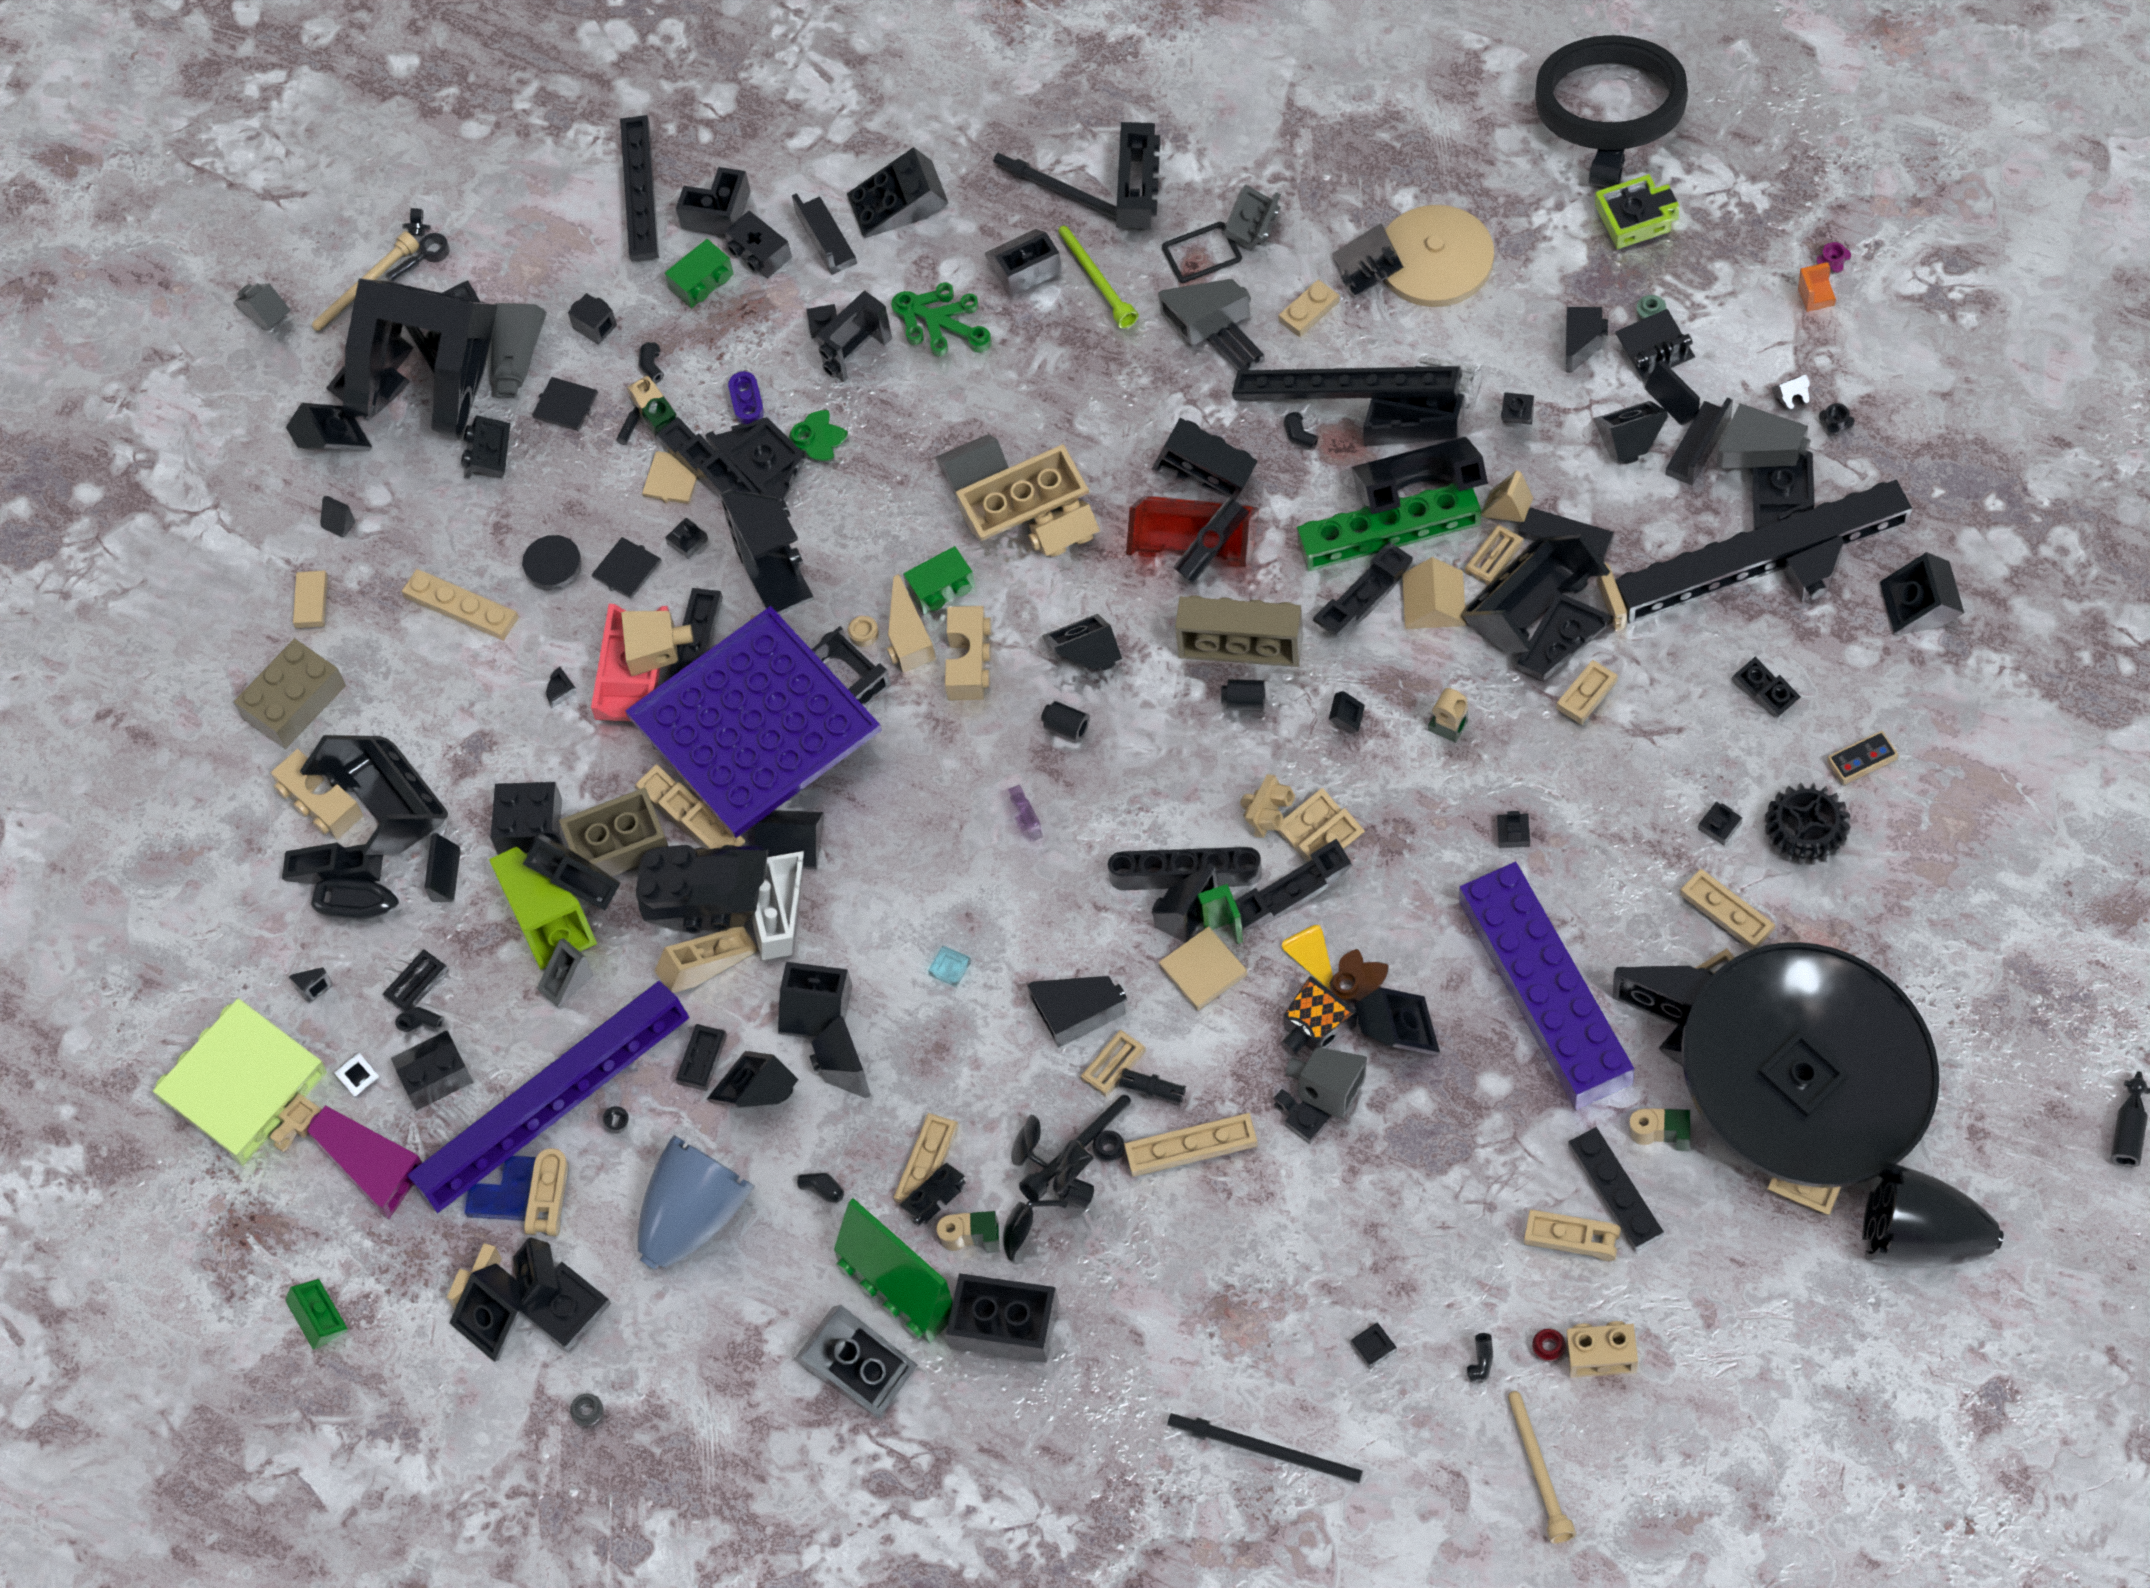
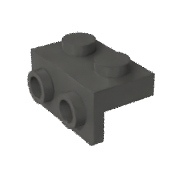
[1222,184,1281,250]

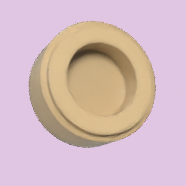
[848,616,879,647]

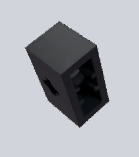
[724,210,792,279]

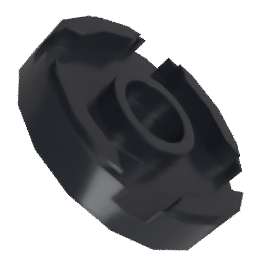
[522,535,582,590]

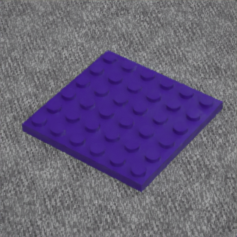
[625,606,882,838]

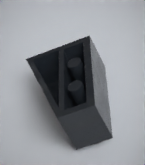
[1363,393,1464,446]
[1152,418,1258,500]

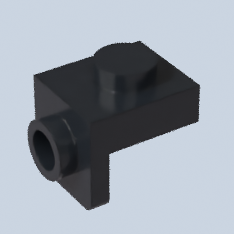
[1501,392,1534,425]

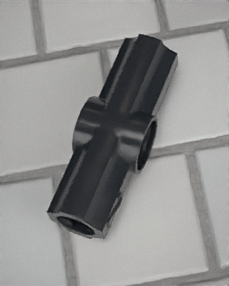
[1173,497,1250,584]

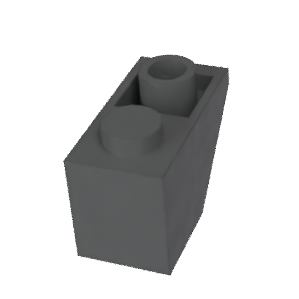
[233,283,291,329]

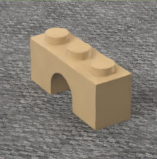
[945,606,992,701]
[270,749,363,840]

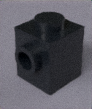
[568,293,617,345]

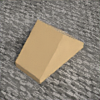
[1481,470,1533,522]

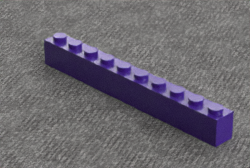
[407,980,690,1214]

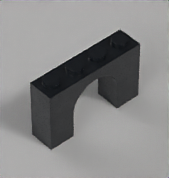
[1351,436,1488,515]

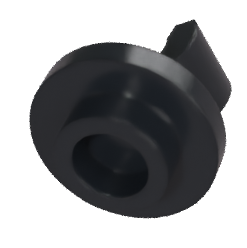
[402,208,431,236]

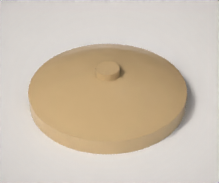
[1384,205,1494,307]

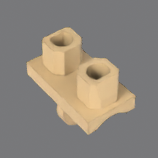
[1240,774,1295,838]

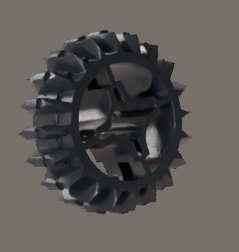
[1764,782,1851,865]

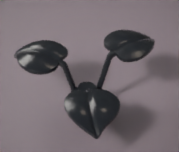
[1003,1114,1094,1262]

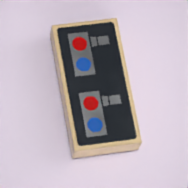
[1827,731,1898,786]

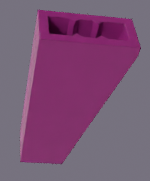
[307,1105,422,1219]

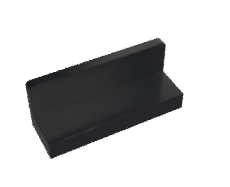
[792,193,857,275]
[1665,397,1733,486]

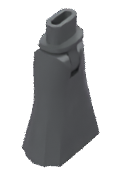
[491,303,547,398]

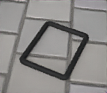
[1162,221,1242,283]

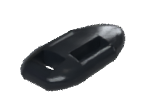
[311,878,399,920]

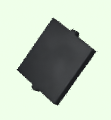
[532,377,598,431]
[591,537,662,599]

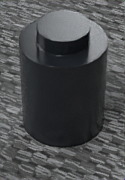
[1221,679,1266,711]
[1041,701,1090,743]

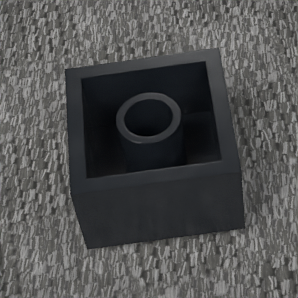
[490,782,562,855]

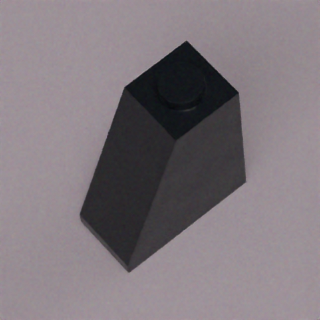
[1027,976,1127,1048]

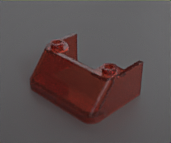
[1126,496,1259,567]

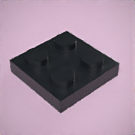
[520,1262,611,1352]

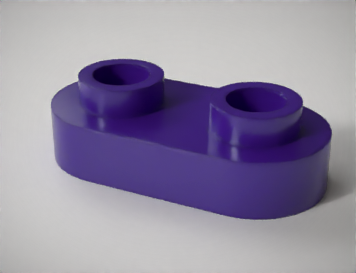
[728,371,764,424]

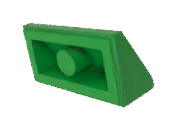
[286,1279,348,1350]

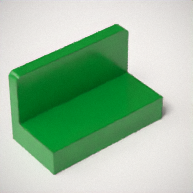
[1198,884,1243,944]

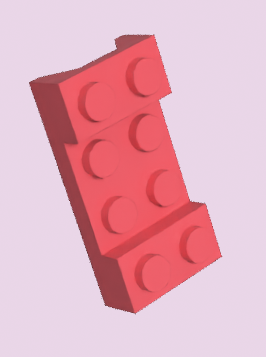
[591,604,669,722]

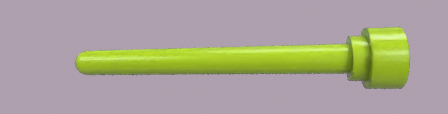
[1058,225,1139,329]

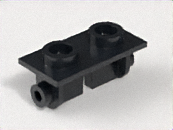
[899,1162,966,1227]

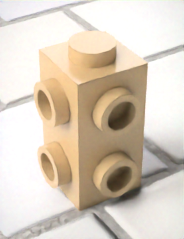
[1028,499,1100,557]

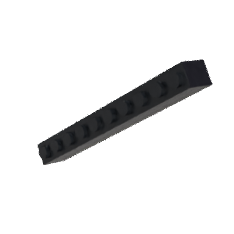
[1615,479,1912,624]

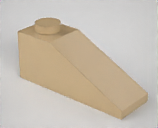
[886,574,936,673]
[655,926,758,993]

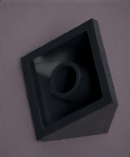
[755,810,824,870]

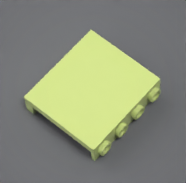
[153,998,327,1166]

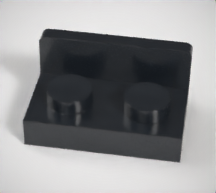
[460,415,510,479]

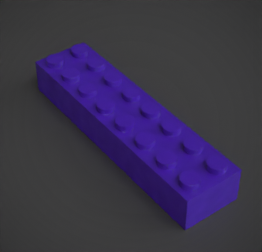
[1459,861,1635,1111]

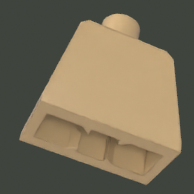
[621,611,694,676]

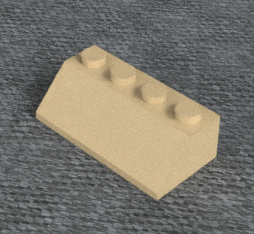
[956,444,1089,541]

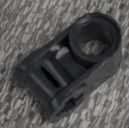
[1588,149,1625,188]

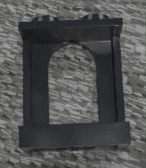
[811,626,891,707]

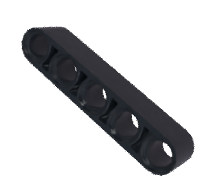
[1107,847,1262,890]

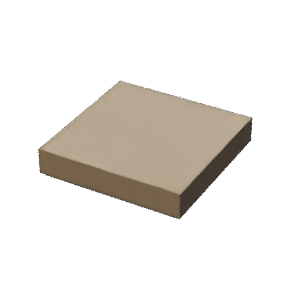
[1159,926,1248,1011]

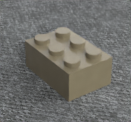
[234,638,346,750]
[559,787,668,877]

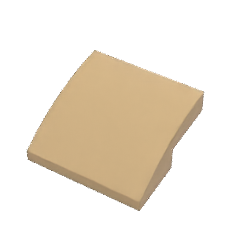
[1276,788,1365,862]

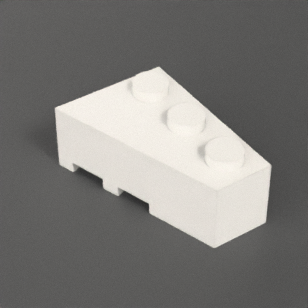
[751,851,804,961]

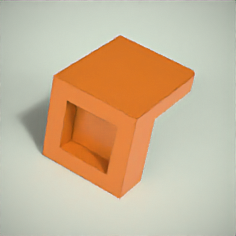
[1798,262,1836,312]

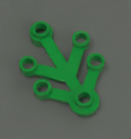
[891,282,992,356]

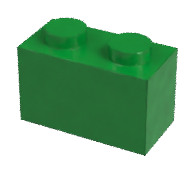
[664,239,734,309]
[903,546,976,615]

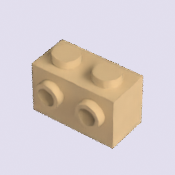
[1566,1321,1638,1378]

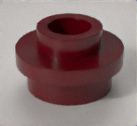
[1532,1329,1566,1362]

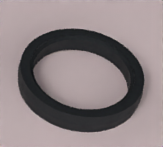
[1535,35,1688,150]

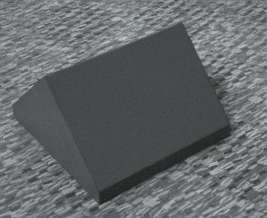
[936,434,1009,499]

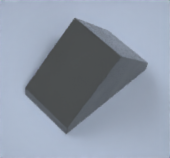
[537,938,593,1007]

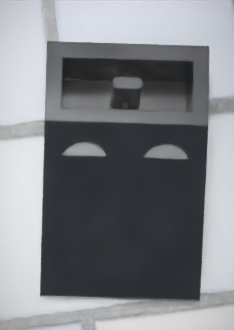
[847,147,949,238]

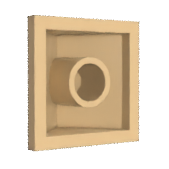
[1402,557,1466,629]

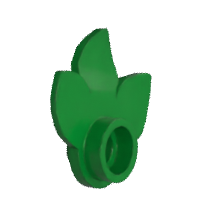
[789,410,848,461]

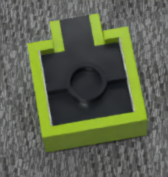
[1595,174,1680,249]

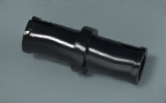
[1119,1068,1186,1106]

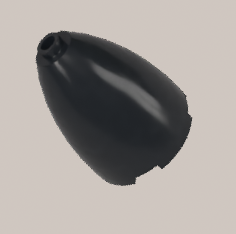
[1862,1163,2004,1268]

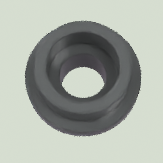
[570,1393,603,1426]

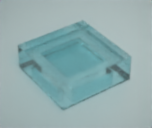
[928,945,971,987]

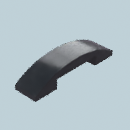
[1313,542,1413,637]
[1234,838,1353,930]

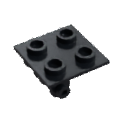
[1332,223,1404,298]
[1615,309,1695,381]

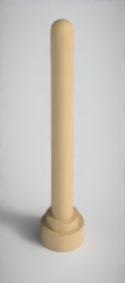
[312,231,420,331]
[1508,1391,1576,1544]

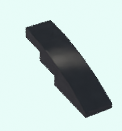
[656,417,759,498]

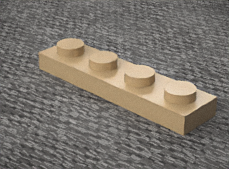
[401,569,519,641]
[1124,1113,1258,1177]

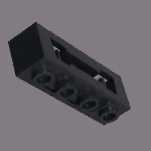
[1116,122,1160,228]

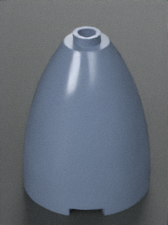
[638,1134,755,1270]

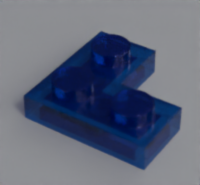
[465,1156,536,1221]

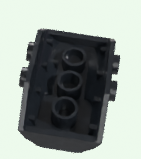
[636,843,768,934]

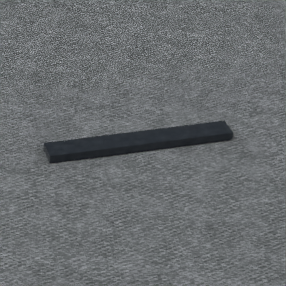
[1232,366,1463,400]

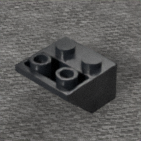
[985,229,1062,297]
[778,962,853,1039]

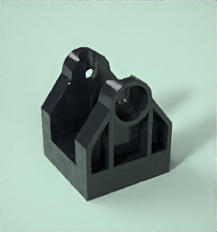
[343,278,497,440]

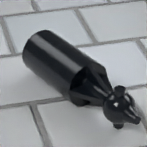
[2110,1071,2150,1168]

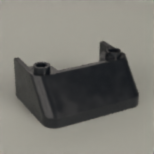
[719,489,814,615]
[1461,534,1610,653]
[300,735,448,855]

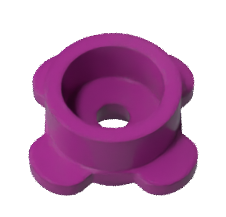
[1816,242,1851,273]

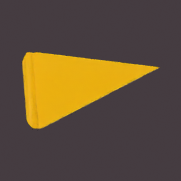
[1282,925,1333,991]

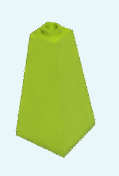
[489,847,597,970]

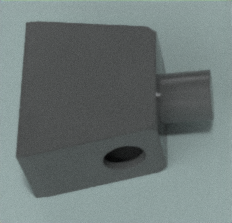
[1286,1047,1367,1119]

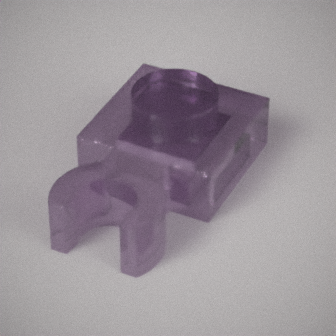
[1008,785,1043,842]

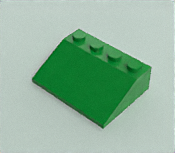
[834,1198,953,1344]

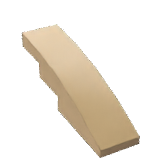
[634,764,746,849]

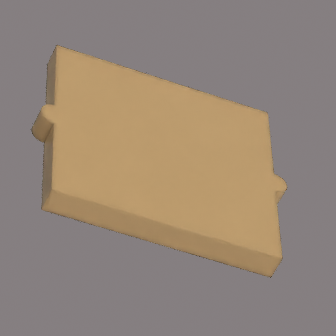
[642,451,697,504]

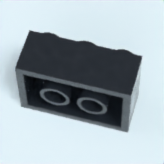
[946,1273,1059,1363]

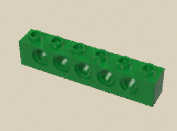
[1297,483,1481,572]

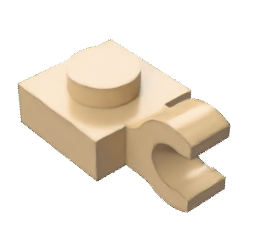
[270,1093,322,1153]

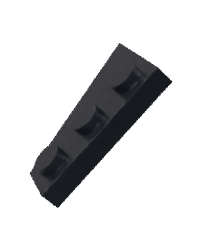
[1516,592,1613,681]

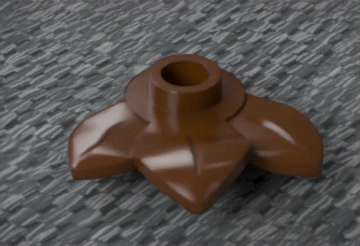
[1330,949,1389,1002]

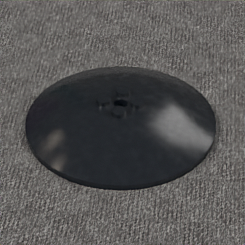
[1682,942,1939,1188]

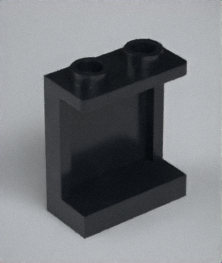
[816,290,892,382]

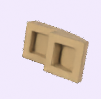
[447,1243,502,1310]

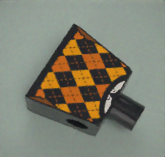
[1281,976,1357,1056]

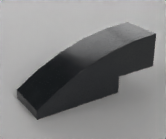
[523,832,620,911]
[282,842,383,884]

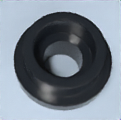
[1093,1130,1125,1162]

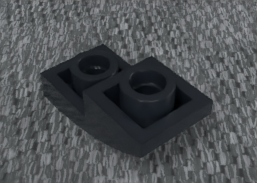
[1731,656,1801,717]

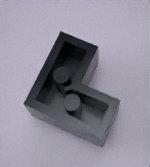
[676,167,751,235]

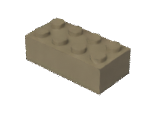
[1175,595,1303,667]

